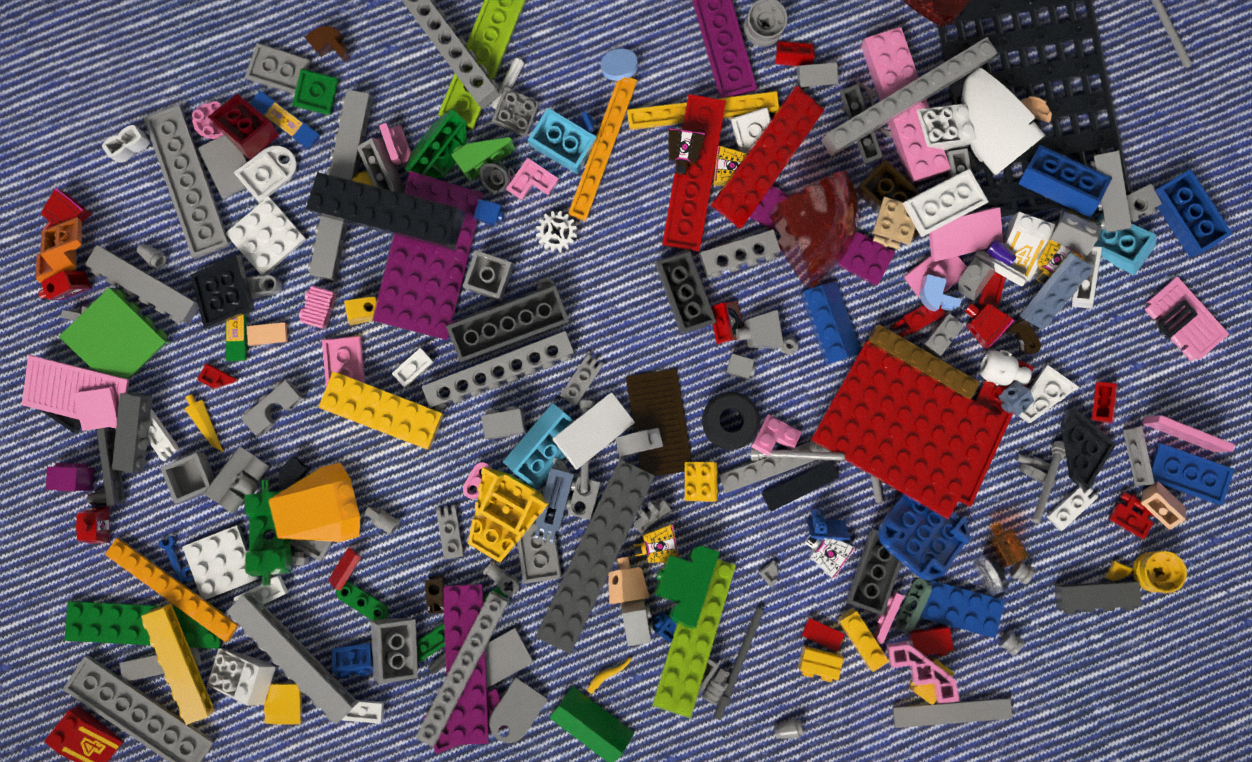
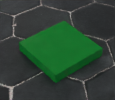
[292,69,339,116]

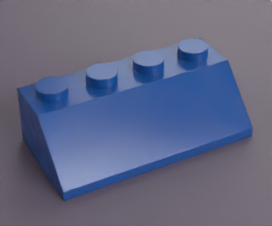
[1019,145,1112,218]
[800,282,861,366]

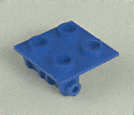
[806,508,850,541]

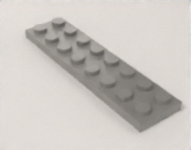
[144,105,230,259]
[62,655,215,762]

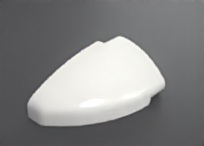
[961,68,1045,175]

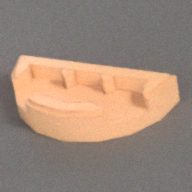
[1021,96,1052,123]

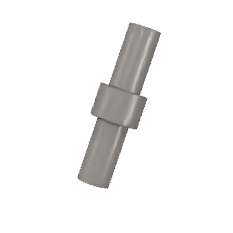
[1016,454,1051,471]

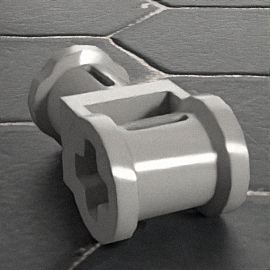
[483,560,520,595]

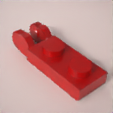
[891,305,946,338]

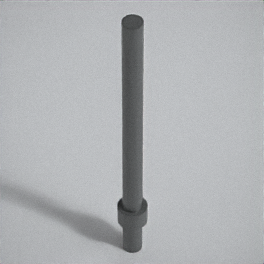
[714,608,764,720]

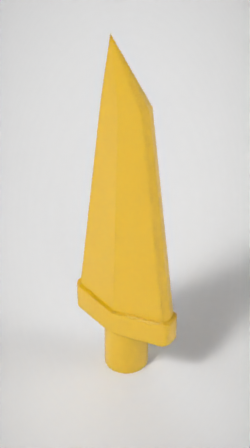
[184,394,224,453]

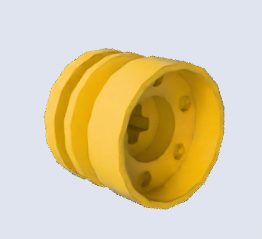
[1132,551,1187,593]

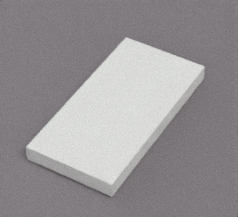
[903,168,988,237]
[553,392,635,470]

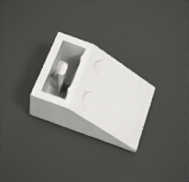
[917,104,977,151]
[207,648,276,706]

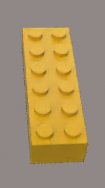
[318,371,444,450]

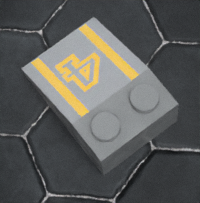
[1050,207,1102,256]

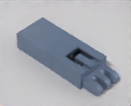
[534,468,575,543]

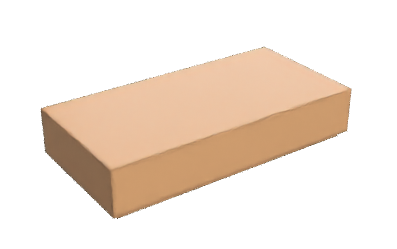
[247,322,288,346]

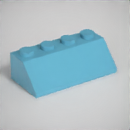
[503,403,574,490]

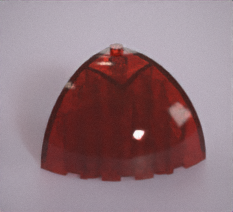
[769,170,859,288]

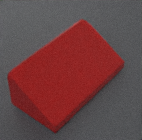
[775,41,814,66]

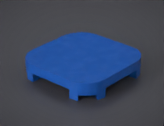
[878,494,972,580]

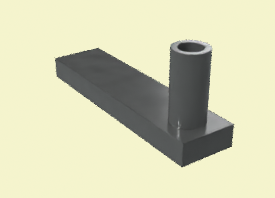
[87,428,125,506]

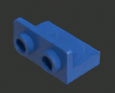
[332,643,373,679]

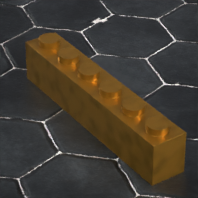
[866,324,980,399]

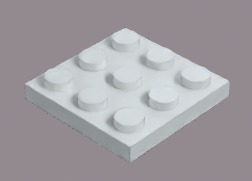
[225,196,307,276]
[183,525,259,600]

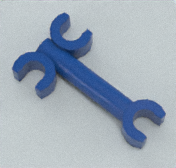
[159,536,194,583]

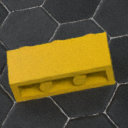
[837,608,889,672]

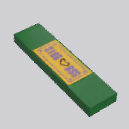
[226,313,247,362]

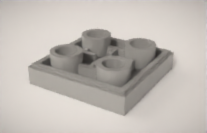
[491,86,540,138]

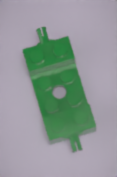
[245,480,291,586]

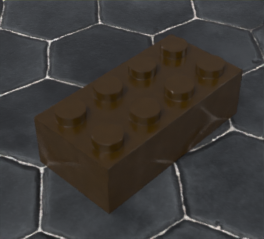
[855,159,921,242]

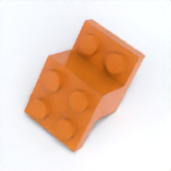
[35,217,82,283]

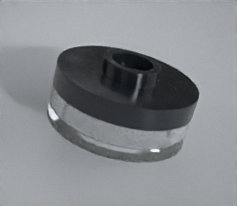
[974,554,1008,596]

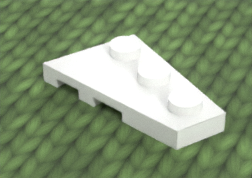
[1019,365,1079,423]

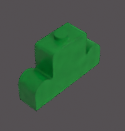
[655,546,720,629]

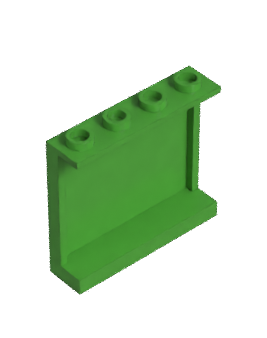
[59,287,171,379]

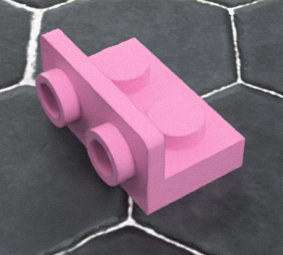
[379,123,411,166]

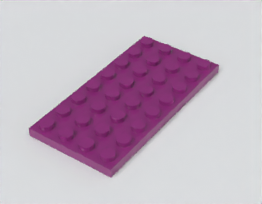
[372,171,484,340]

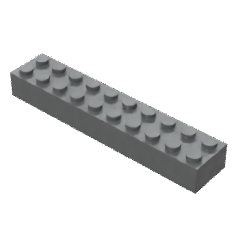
[535,459,655,654]

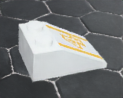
[1003,212,1055,282]

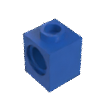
[474,199,505,227]

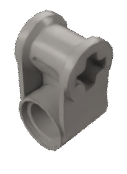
[247,275,283,299]

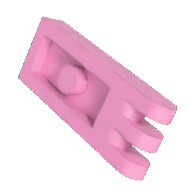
[873,591,904,644]

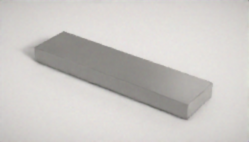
[119,647,201,682]

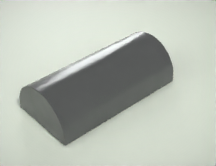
[654,251,716,335]
[846,528,902,616]

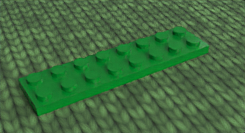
[64,601,224,649]

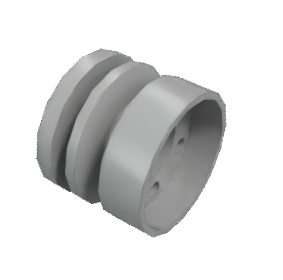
[744,0,787,47]

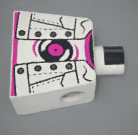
[804,534,855,579]

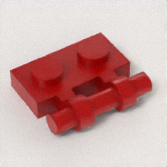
[1108,491,1155,540]

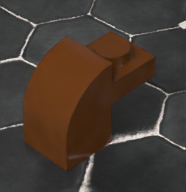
[305,26,350,62]

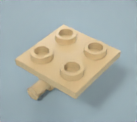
[873,197,915,250]

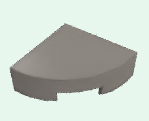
[758,560,778,588]

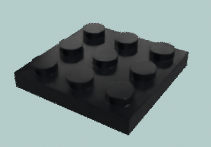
[191,255,255,329]

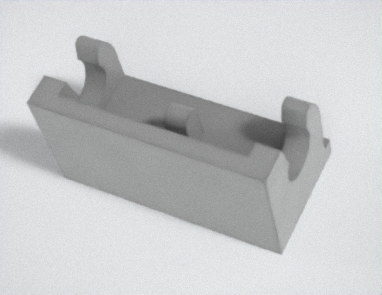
[796,62,838,88]

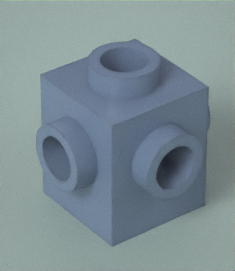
[999,381,1034,417]

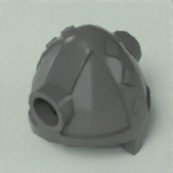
[480,162,514,194]

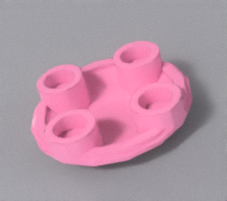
[192,101,224,139]

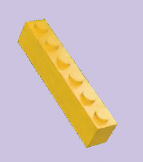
[142,603,215,725]

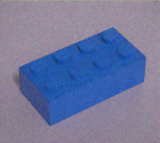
[1155,169,1233,258]

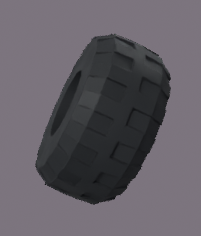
[702,392,760,450]

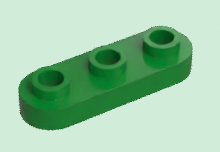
[336,582,389,620]

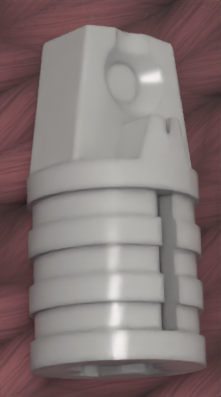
[364,507,400,535]
[702,669,730,706]

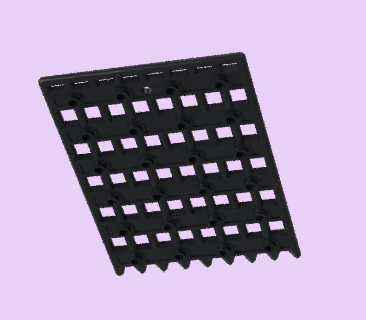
[932,0,1131,217]

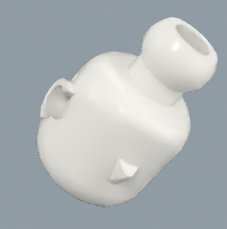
[980,350,1032,386]

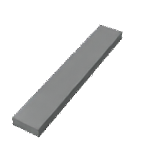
[892,698,1012,728]

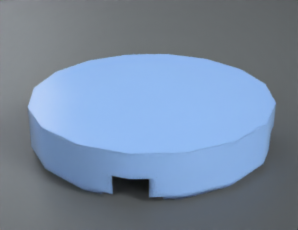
[601,48,638,81]

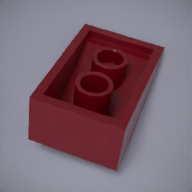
[208,94,279,159]

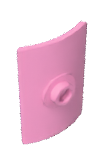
[904,255,968,298]

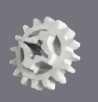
[536,211,577,253]

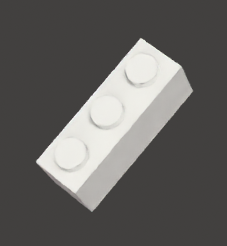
[1072,246,1102,309]

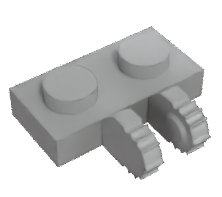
[633,500,672,534]

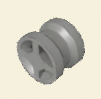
[1010,560,1035,584]
[999,630,1024,655]

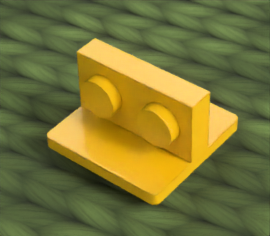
[685,462,718,502]

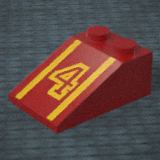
[44,705,124,762]

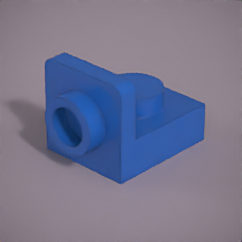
[652,611,677,643]

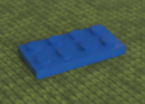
[1150,443,1234,506]
[920,580,1005,638]

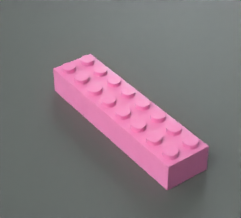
[861,27,950,185]

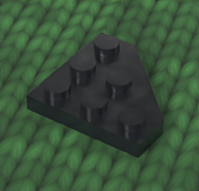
[1060,408,1116,490]

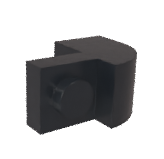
[278,457,311,491]

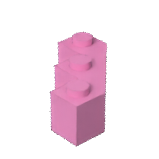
[886,641,959,703]

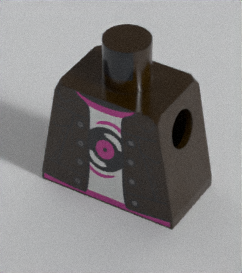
[668,128,705,175]

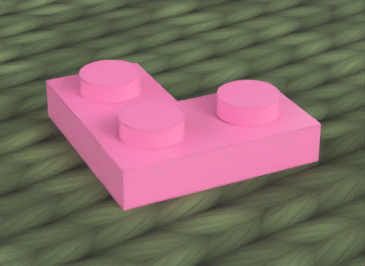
[506,158,559,200]
[751,414,802,456]

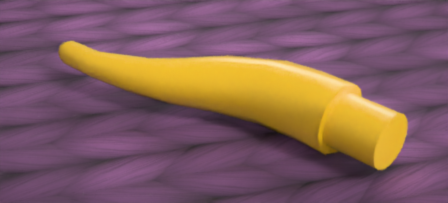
[586,657,632,694]

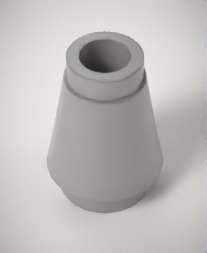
[137,243,166,268]
[774,718,804,739]

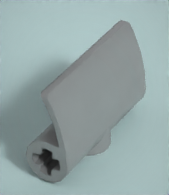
[204,447,270,514]

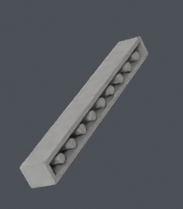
[821,37,997,157]
[308,90,373,281]

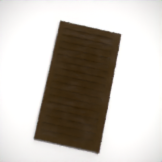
[626,368,692,476]

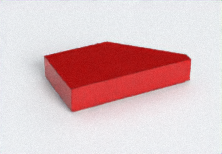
[197,363,239,389]

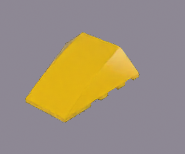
[468,467,549,563]

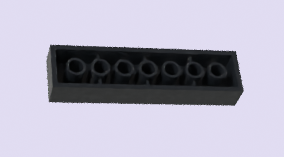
[306,172,466,251]

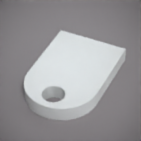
[234,146,297,203]

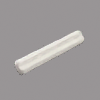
[491,58,524,109]
[974,250,1028,286]

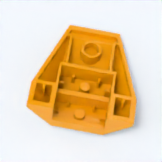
[269,462,360,542]

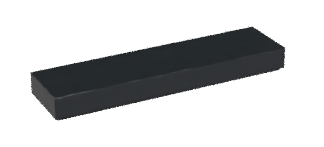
[762,460,840,512]

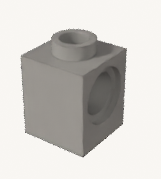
[725,354,756,380]

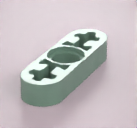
[896,578,932,633]

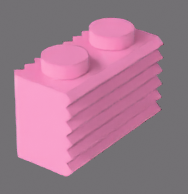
[299,285,337,330]

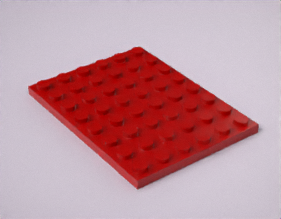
[810,341,1003,519]

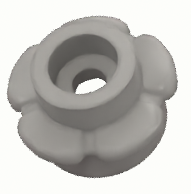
[780,336,799,355]

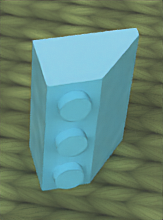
[528,108,597,175]

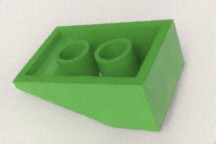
[451,137,516,182]

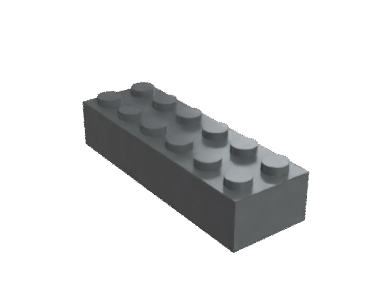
[446,283,569,362]

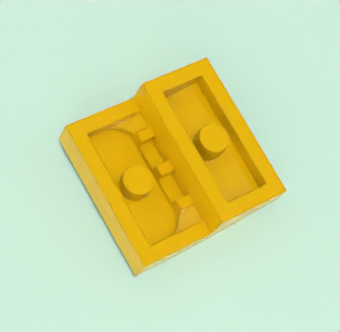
[264,682,302,724]

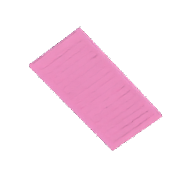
[22,355,129,429]

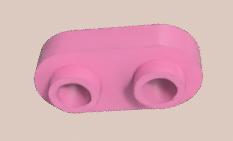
[463,463,492,499]

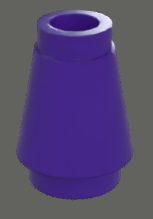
[986,239,1017,266]

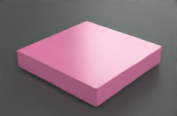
[73,387,118,431]

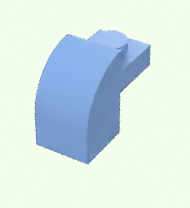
[920,274,962,311]

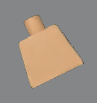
[608,557,650,604]

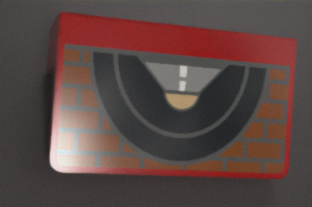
[711,302,743,344]

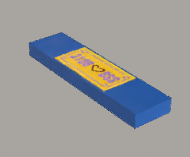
[249,90,320,150]

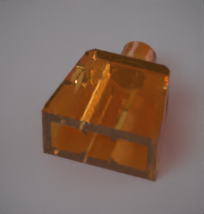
[989,521,1029,568]

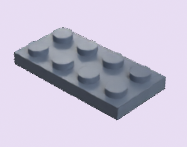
[1020,252,1094,330]

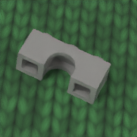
[241,380,305,436]

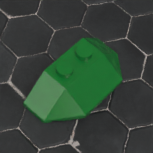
[405,109,467,179]

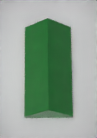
[549,685,635,762]

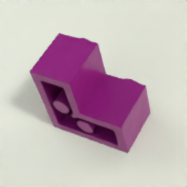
[46,463,94,491]

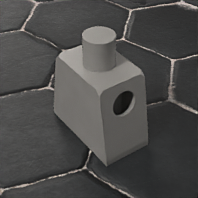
[958,258,995,301]
[736,310,784,349]

